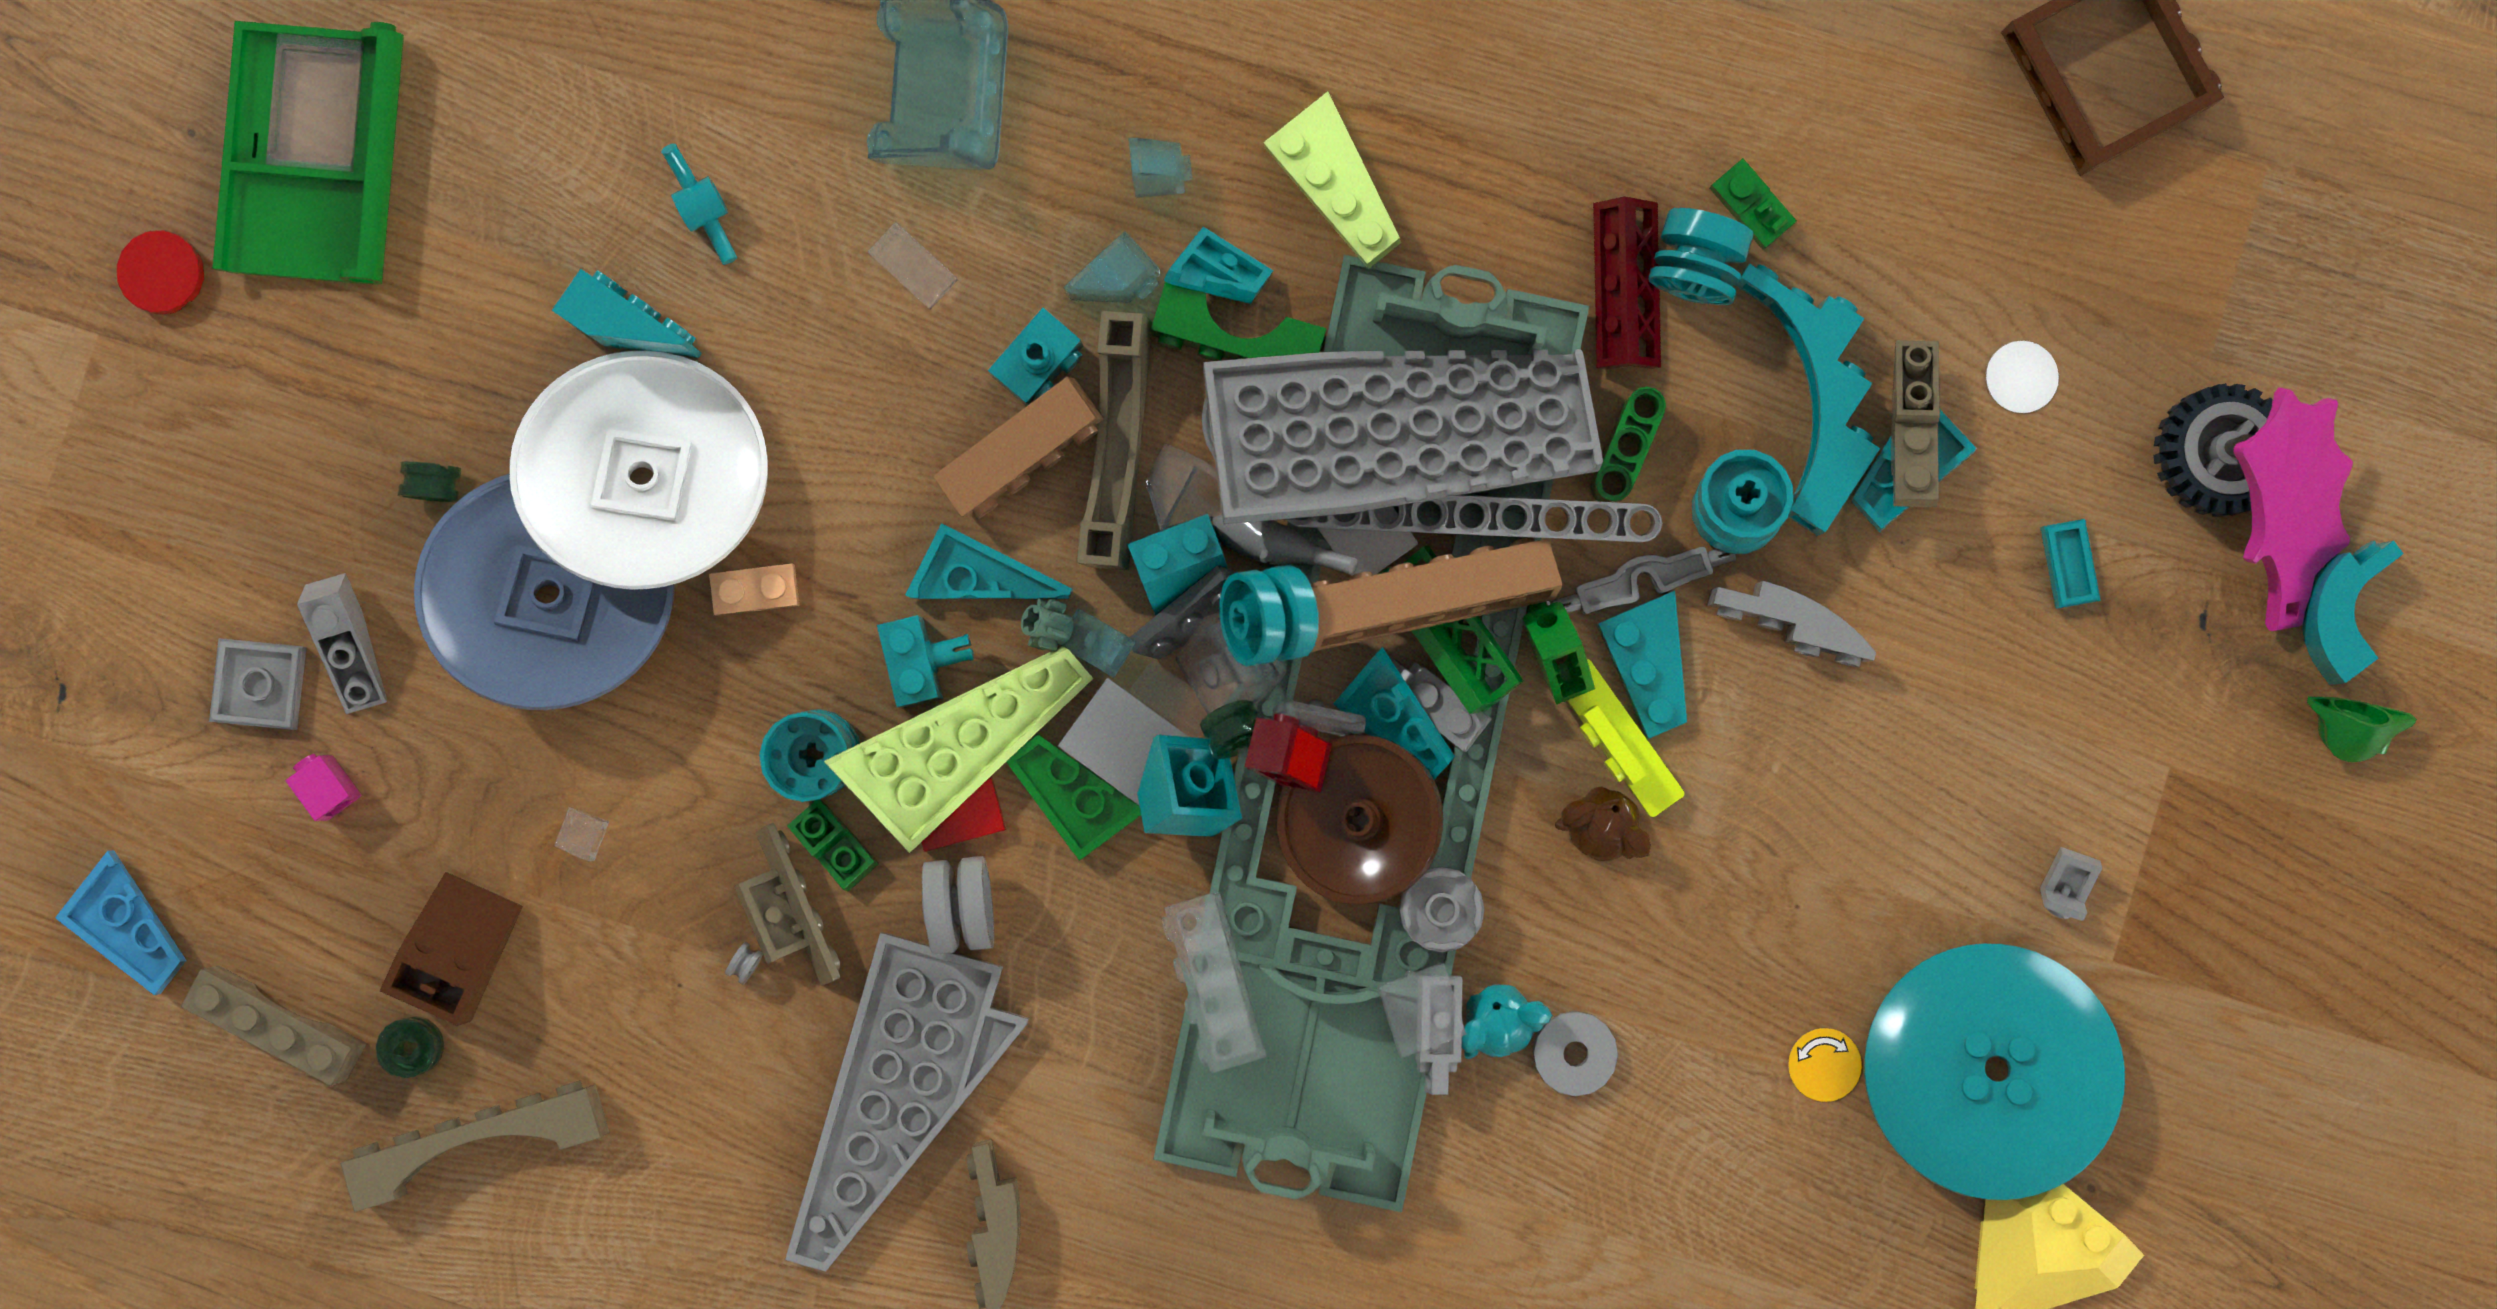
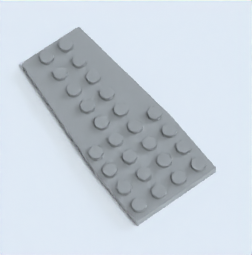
[1203,349,1603,525]

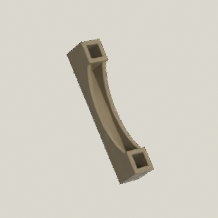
[1077,311,1153,571]
[340,1080,610,1212]

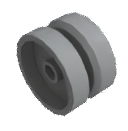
[922,856,994,954]

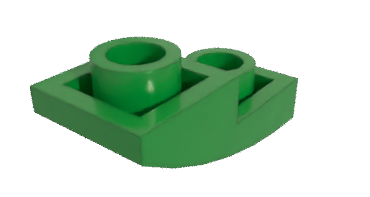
[787,799,879,892]

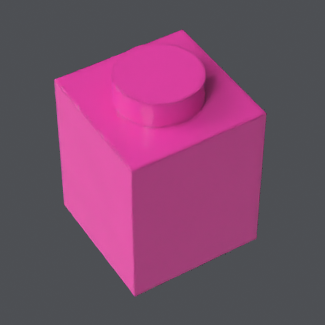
[285,754,362,821]

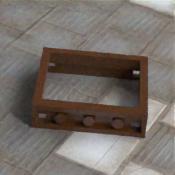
[2001,0,2224,176]

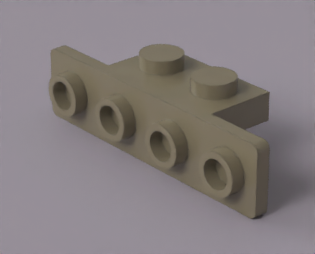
[734,823,840,986]

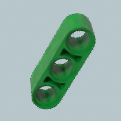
[1590,387,1666,503]

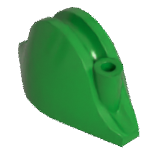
[2307,696,2417,762]

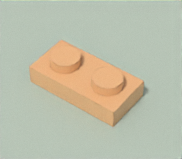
[709,563,800,616]

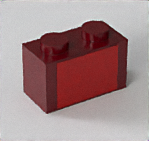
[1244,714,1332,793]

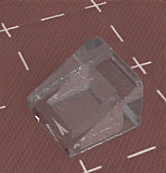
[554,807,609,861]

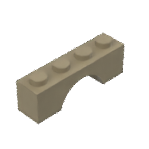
[181,965,367,1086]

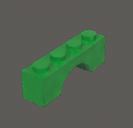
[1151,282,1326,361]

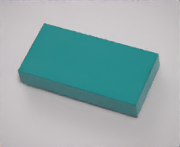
[2040,519,2101,609]

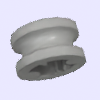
[725,942,763,985]

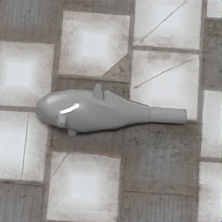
[1213,515,1358,575]

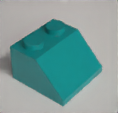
[1137,735,1242,837]

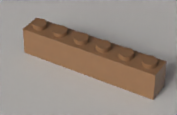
[1310,537,1563,652]

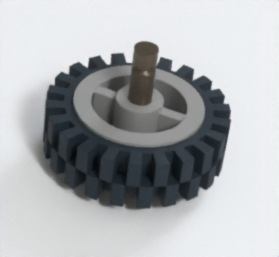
[2153,383,2273,517]

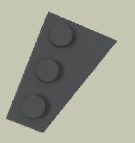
[1127,565,1238,660]

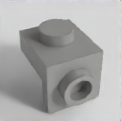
[2040,847,2102,921]

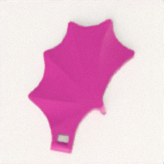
[2233,387,2353,631]

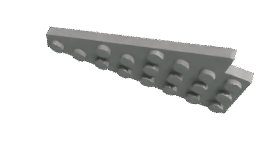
[785,932,1029,1272]

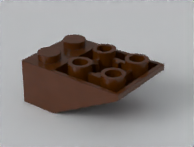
[380,872,523,1026]

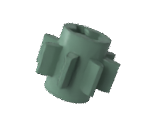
[1021,598,1073,651]

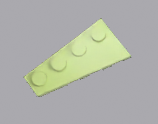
[1263,91,1401,269]

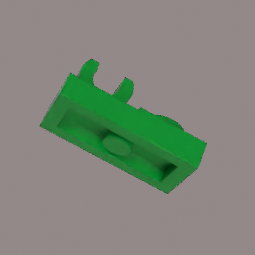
[1709,158,1797,250]

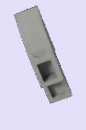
[1707,581,1876,667]

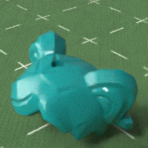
[1461,984,1553,1059]

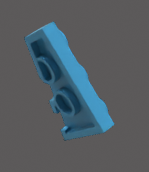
[55,850,187,995]

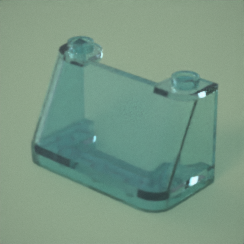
[867,0,1008,170]

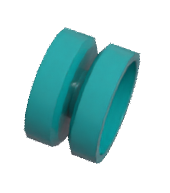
[1692,450,1794,554]
[1219,565,1319,667]

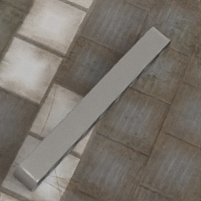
[1287,495,1662,542]

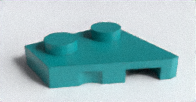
[1164,227,1274,304]

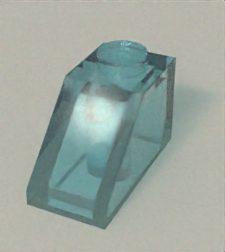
[1129,138,1192,198]
[1063,231,1160,303]

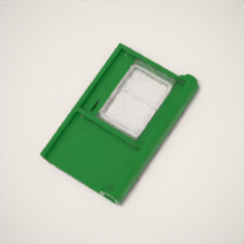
[212,21,404,285]

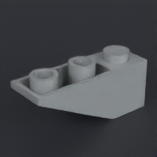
[297,573,387,714]

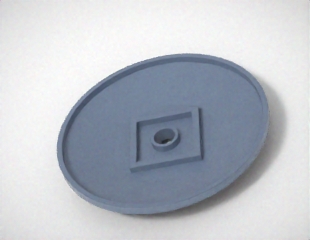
[414,474,674,710]

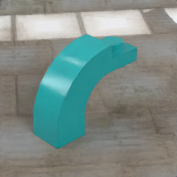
[2302,540,2404,685]

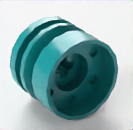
[1648,208,1753,305]
[759,709,860,802]

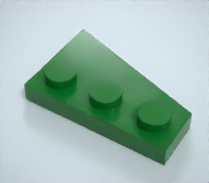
[1006,734,1141,861]

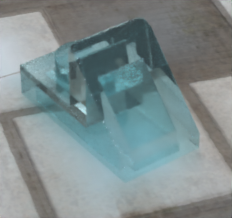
[1060,608,1136,678]

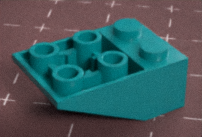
[552,269,702,358]

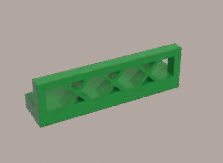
[1380,545,1524,714]

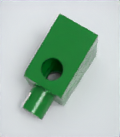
[1522,601,1595,705]

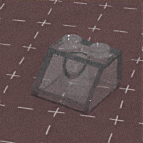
[1175,612,1286,728]

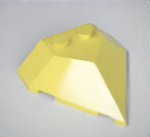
[1975,1184,2144,1309]

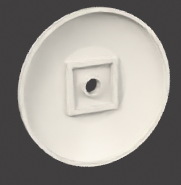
[509,351,768,589]

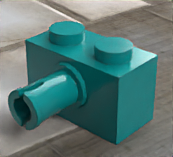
[988,307,1083,406]
[877,615,975,709]

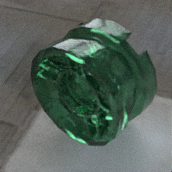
[397,461,461,503]
[1200,700,1258,759]
[376,1016,444,1078]

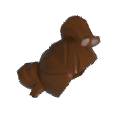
[1555,786,1651,861]

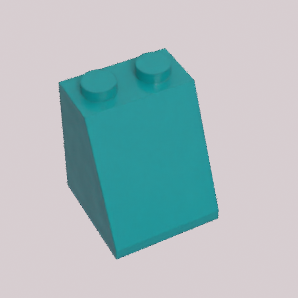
[1128,514,1228,616]

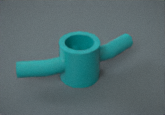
[661,143,737,265]

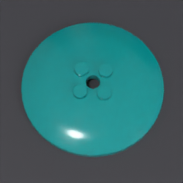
[1864,943,2125,1200]

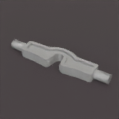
[1552,547,1736,615]

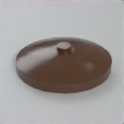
[1276,735,1443,905]

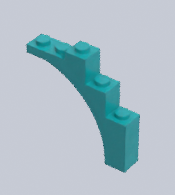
[1735,264,1880,536]

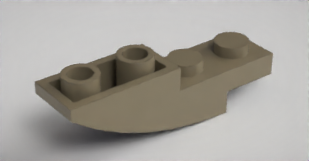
[1891,340,1940,507]
[966,1139,1021,1309]

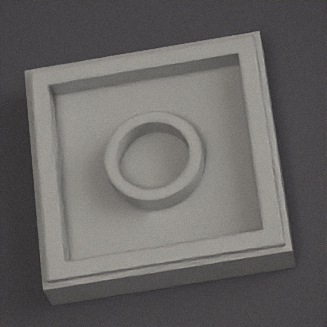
[209,638,307,730]

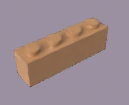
[933,377,1104,519]

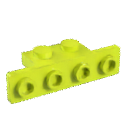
[1567,659,1685,817]

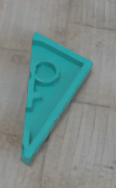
[905,523,1073,599]

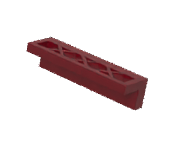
[1593,196,1661,370]

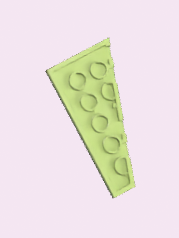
[824,646,1094,853]

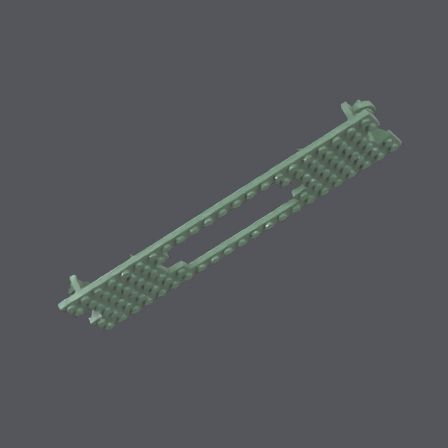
[1153,255,1589,1212]

